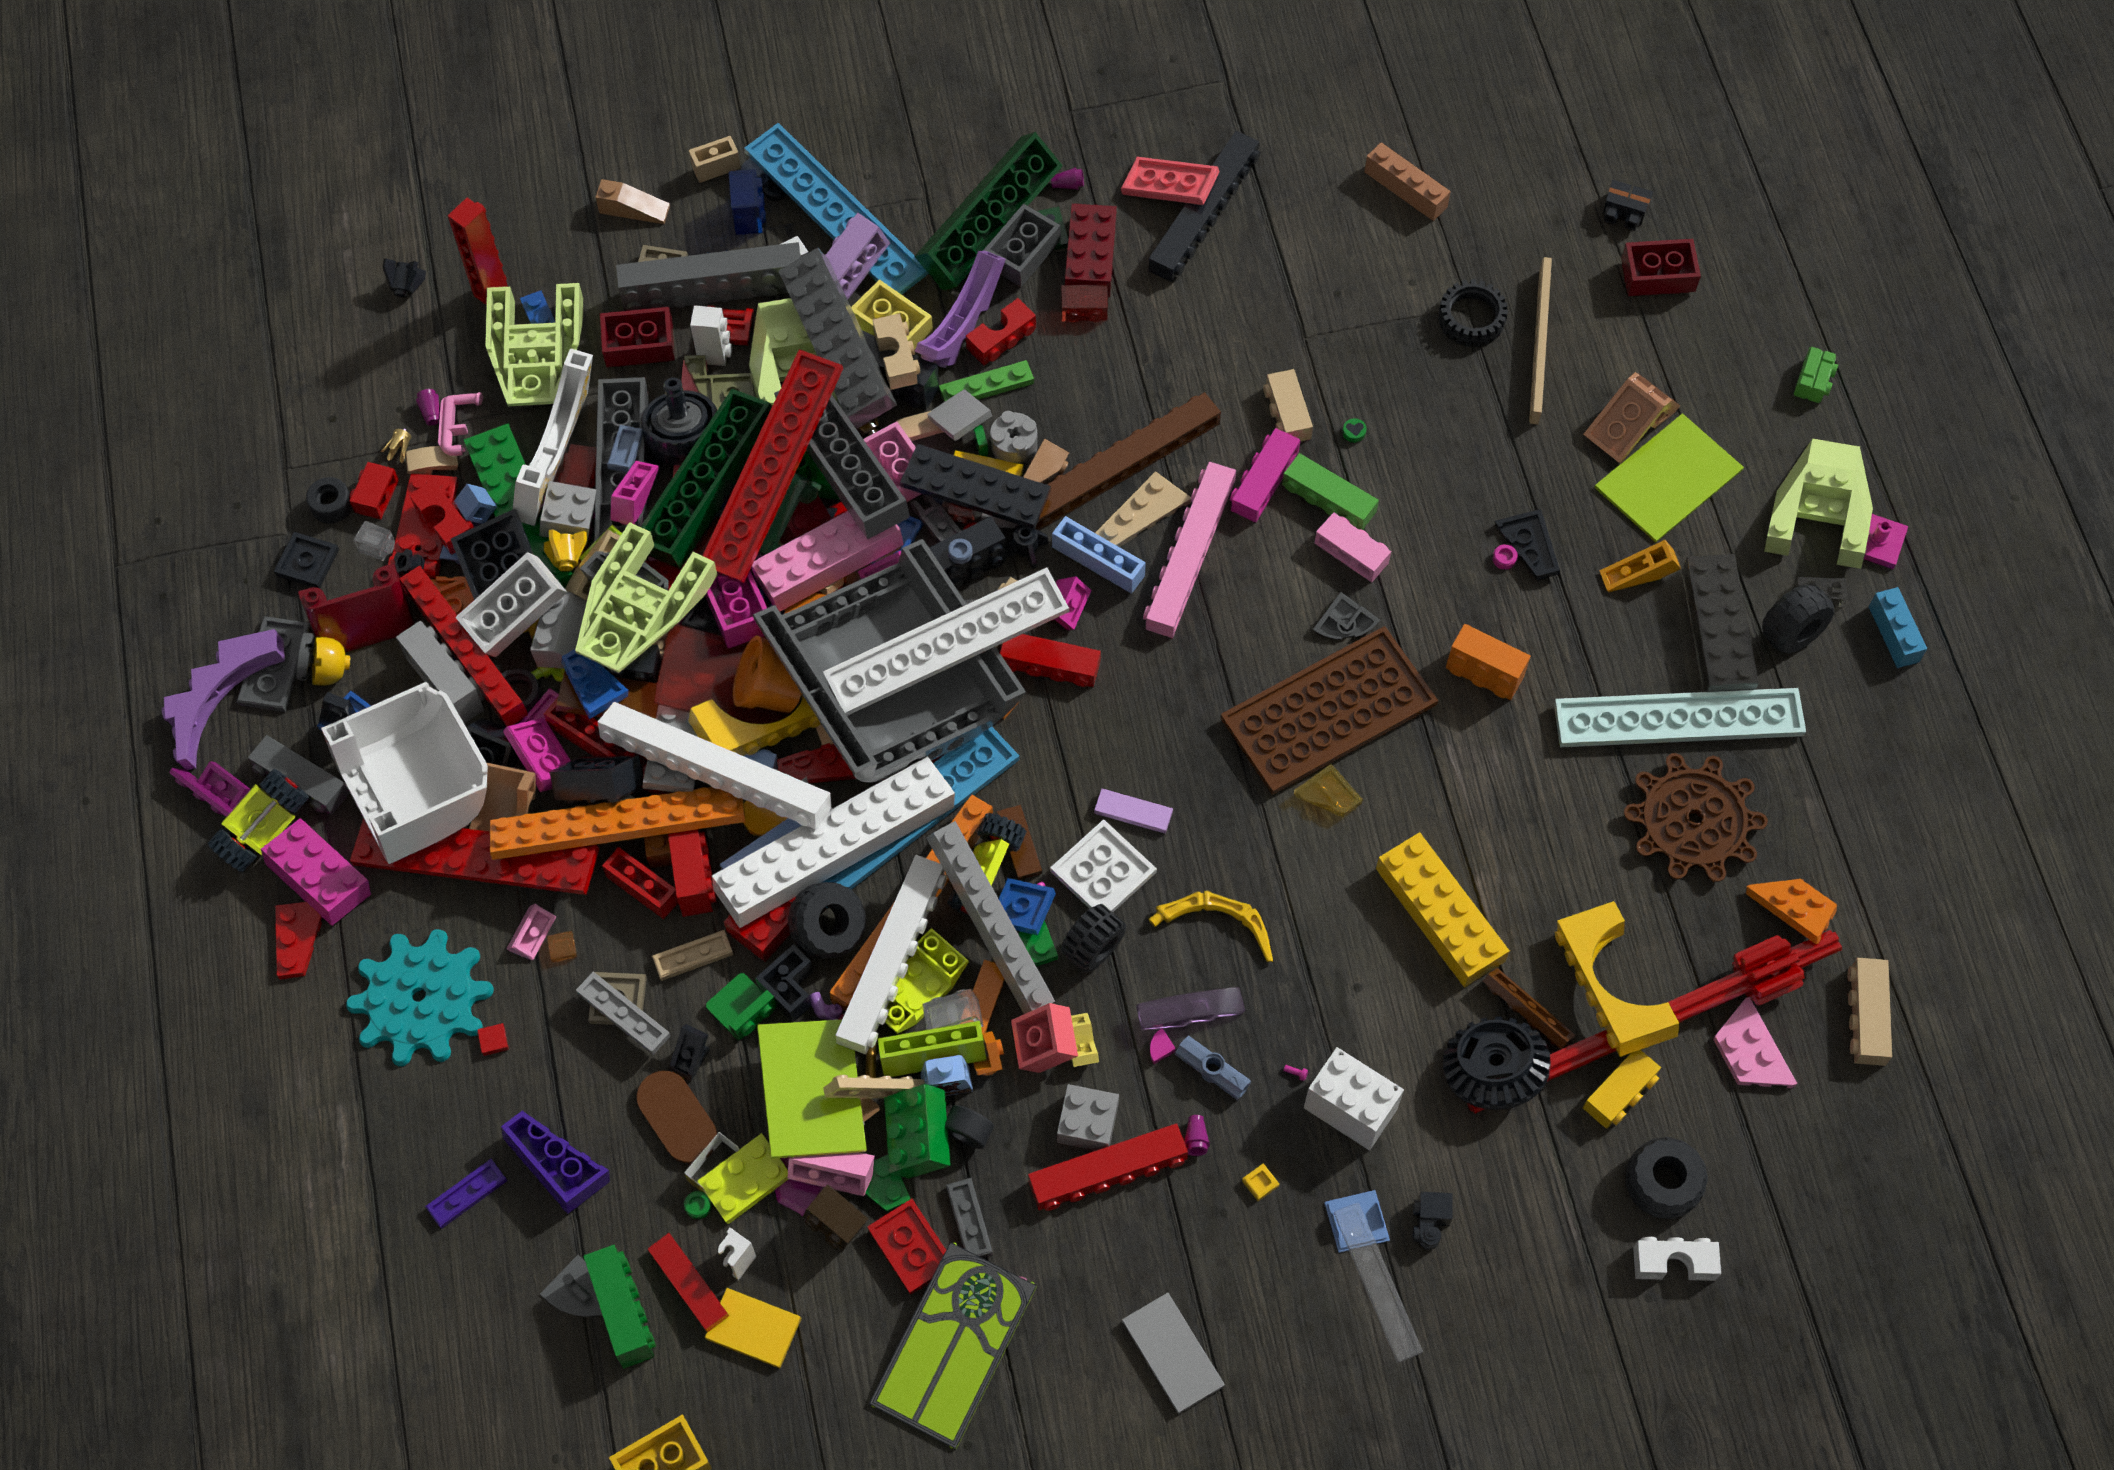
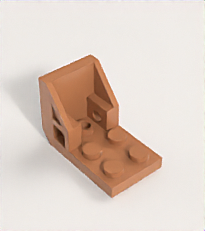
[1583,372,1680,463]

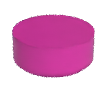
[1493,545,1518,569]

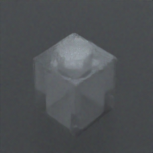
[354,521,395,561]

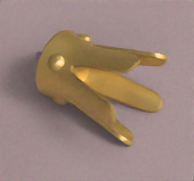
[381,428,411,463]

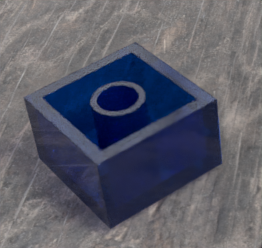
[729,169,766,235]

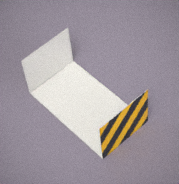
[684,1132,739,1194]

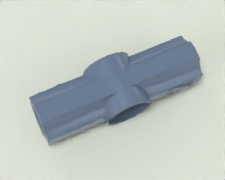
[1175,1035,1251,1100]

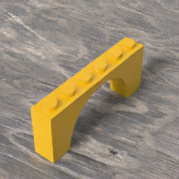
[688,695,821,756]
[1555,901,1679,1056]

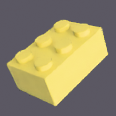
[851,279,933,350]

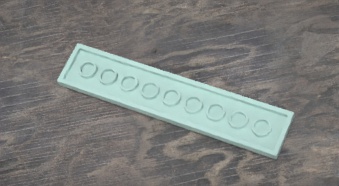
[1554,688,1806,747]

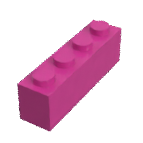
[1230,428,1300,523]

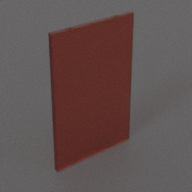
[653,625,787,724]

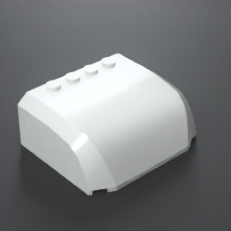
[321,682,488,864]

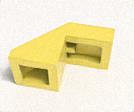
[1071,1013,1099,1067]

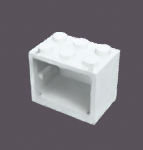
[1304,1047,1404,1150]

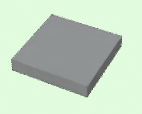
[927,389,992,441]

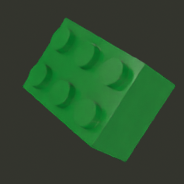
[884,1084,950,1179]

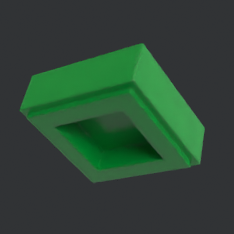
[973,425,988,456]

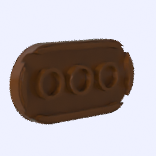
[637,1071,717,1164]

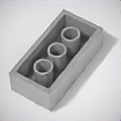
[396,621,484,724]

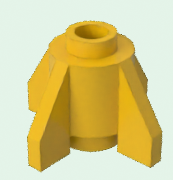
[544,529,587,571]

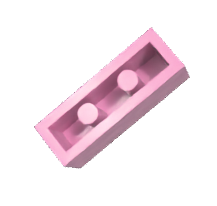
[1315,512,1391,583]
[787,1152,874,1196]

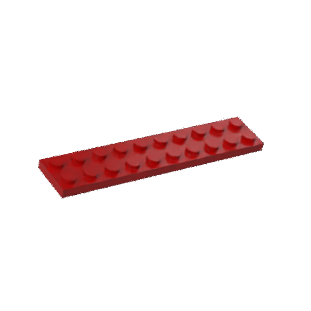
[703,349,844,583]
[350,818,599,895]

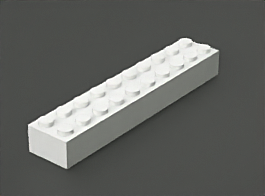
[712,756,955,928]

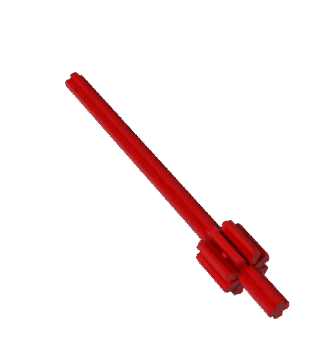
[1467,930,1842,1114]

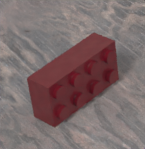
[1065,204,1117,297]

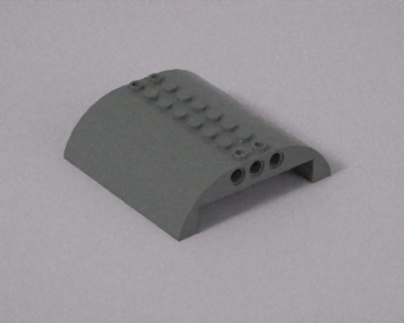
[753,539,1026,782]

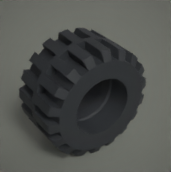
[1061,904,1127,972]

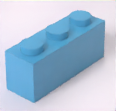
[1868,587,1927,668]

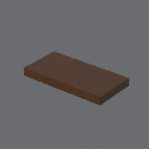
[556,671,663,719]

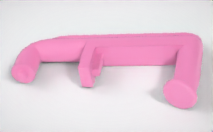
[438,392,483,456]

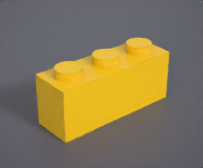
[1583,1050,1661,1129]

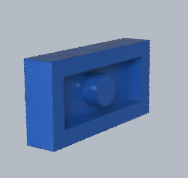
[520,291,555,324]

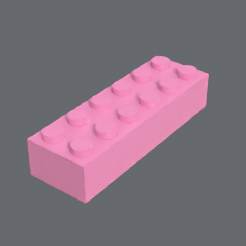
[752,511,904,612]

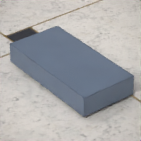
[607,425,643,472]

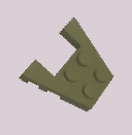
[684,355,756,410]

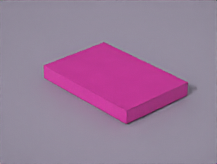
[503,717,571,792]

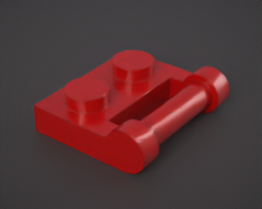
[707,305,754,346]

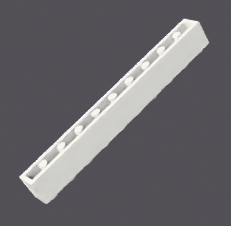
[598,702,831,830]

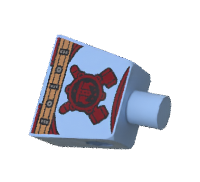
[920,1055,973,1096]

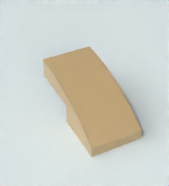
[405,446,458,475]

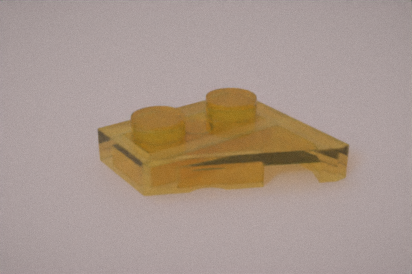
[1294,764,1363,817]

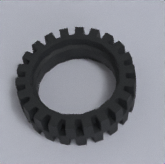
[1438,279,1508,347]

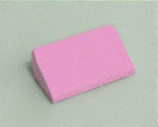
[507,904,556,960]

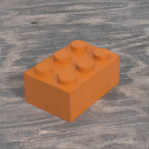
[1446,624,1531,700]

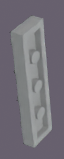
[576,972,670,1055]

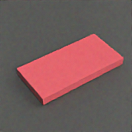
[1121,157,1219,205]

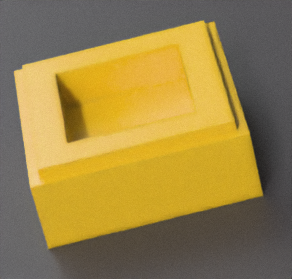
[1242,1163,1279,1201]

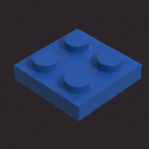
[999,878,1056,935]

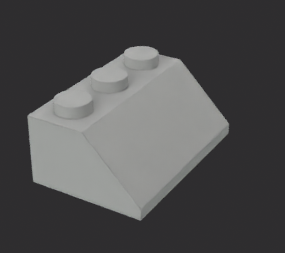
[531,592,587,668]

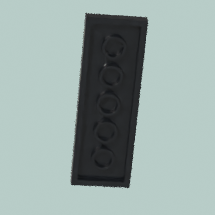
[900,444,1051,529]

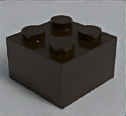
[803,1184,868,1251]

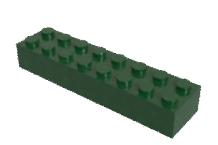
[914,132,1063,290]
[641,389,772,569]

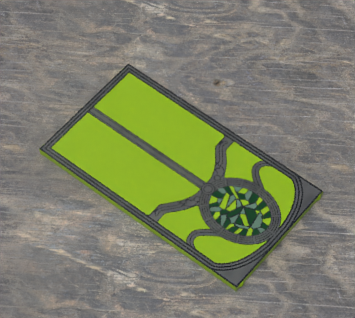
[869,1242,1037,1449]

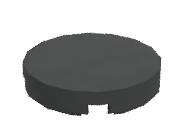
[297,632,314,681]

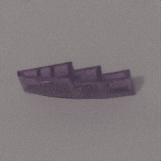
[1136,987,1245,1030]

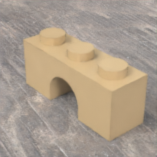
[872,313,920,390]

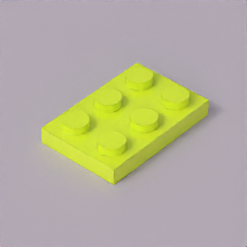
[698,1133,788,1224]

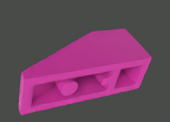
[611,461,658,525]

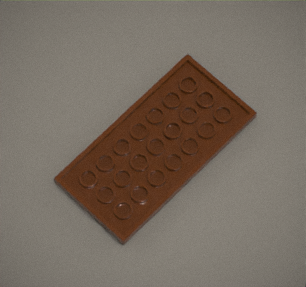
[1220,626,1438,795]

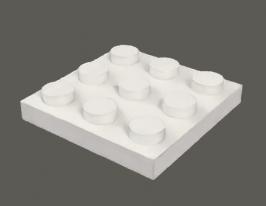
[1050,820,1157,912]

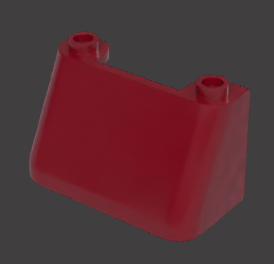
[298,563,414,652]

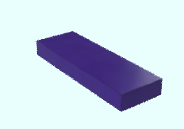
[425,1159,507,1229]

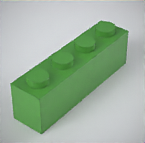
[1282,453,1379,530]

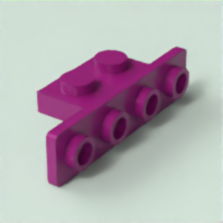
[169,761,250,817]

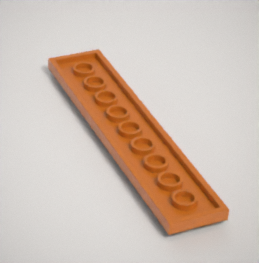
[490,787,745,860]

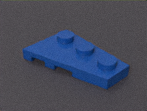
[561,649,628,719]

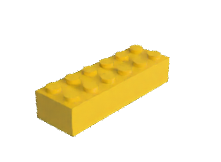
[1376,832,1510,988]

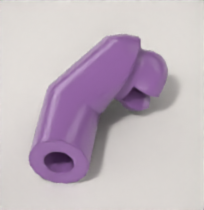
[809,992,843,1020]

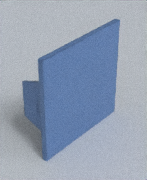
[1324,1190,1390,1253]

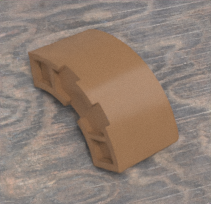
[469,763,536,831]

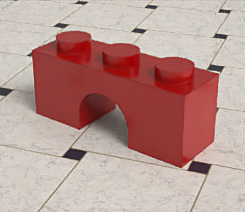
[966,298,1036,366]
[409,480,474,555]

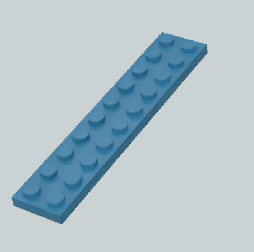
[744,123,928,295]
[821,726,1020,908]

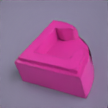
[1150,1028,1176,1064]

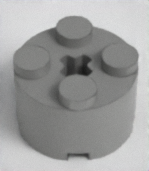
[990,411,1037,464]

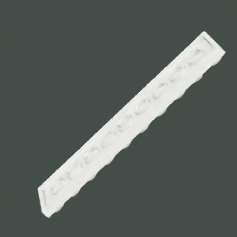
[823,568,1069,716]

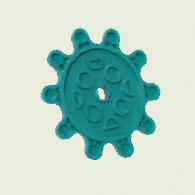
[346,929,494,1066]

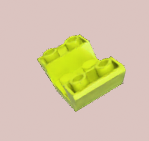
[885,928,969,1034]

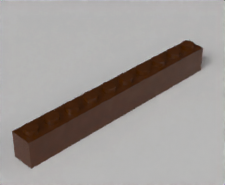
[1017,392,1221,531]

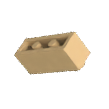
[1263,369,1313,441]

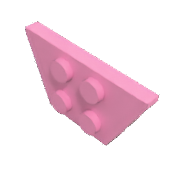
[1713,997,1797,1088]

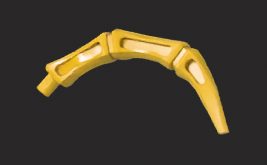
[1149,890,1273,963]

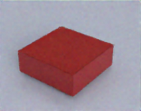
[478,1023,509,1056]

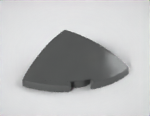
[1313,592,1380,639]

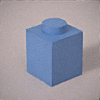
[454,484,497,524]

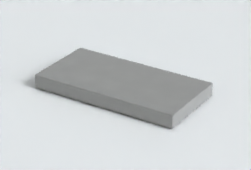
[1122,1293,1225,1414]

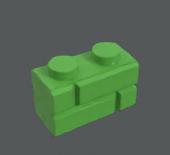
[1794,347,1838,403]

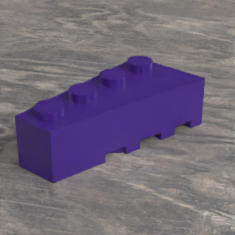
[501,1111,610,1214]

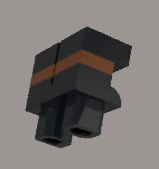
[1602,180,1653,231]

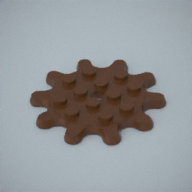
[1624,753,1768,882]

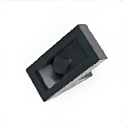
[668,1024,710,1081]

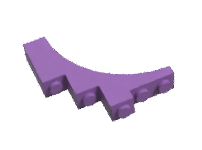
[915,251,1006,368]
[162,629,285,770]

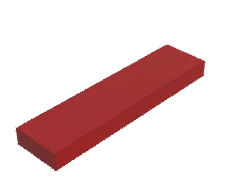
[648,1233,729,1332]

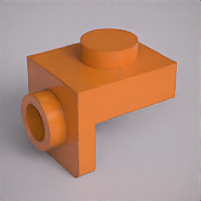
[973,1031,1004,1075]

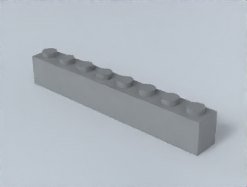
[926,821,1055,1014]

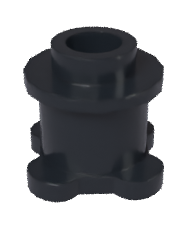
[394,549,425,575]

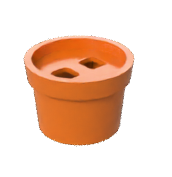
[733,635,802,713]

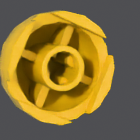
[312,637,350,686]

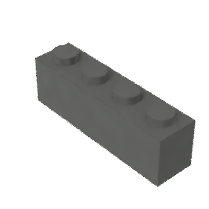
[248,735,350,816]

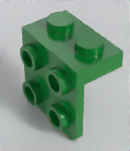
[706,973,777,1041]

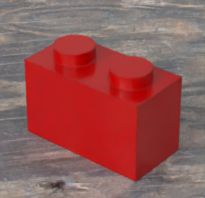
[349,462,399,520]

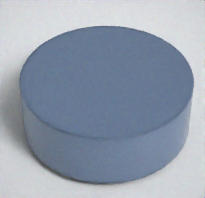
[948,539,972,564]

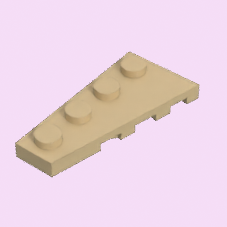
[1095,471,1191,547]

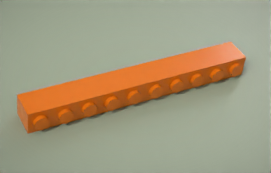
[829,794,993,1011]

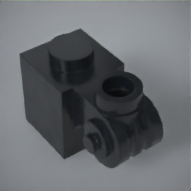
[1413,1191,1453,1250]

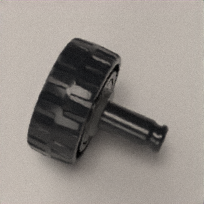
[641,377,717,465]

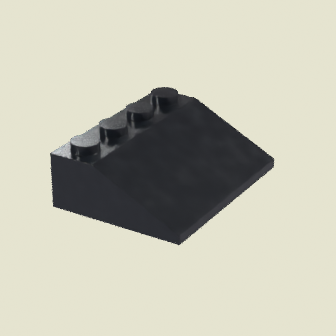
[451,509,534,600]

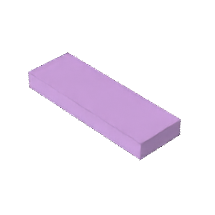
[1094,789,1173,834]

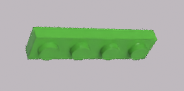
[939,360,1034,402]

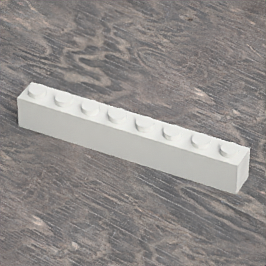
[835,855,947,1054]

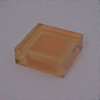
[547,931,577,962]

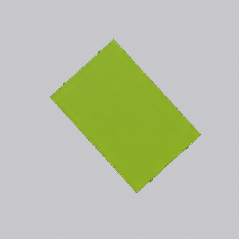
[1594,413,1744,543]
[757,1020,866,1159]

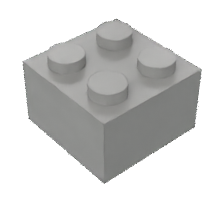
[539,481,597,544]
[1057,1084,1119,1151]

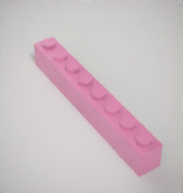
[1143,462,1236,638]

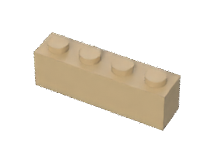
[1847,958,1892,1066]

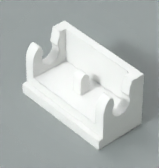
[718,1228,756,1280]

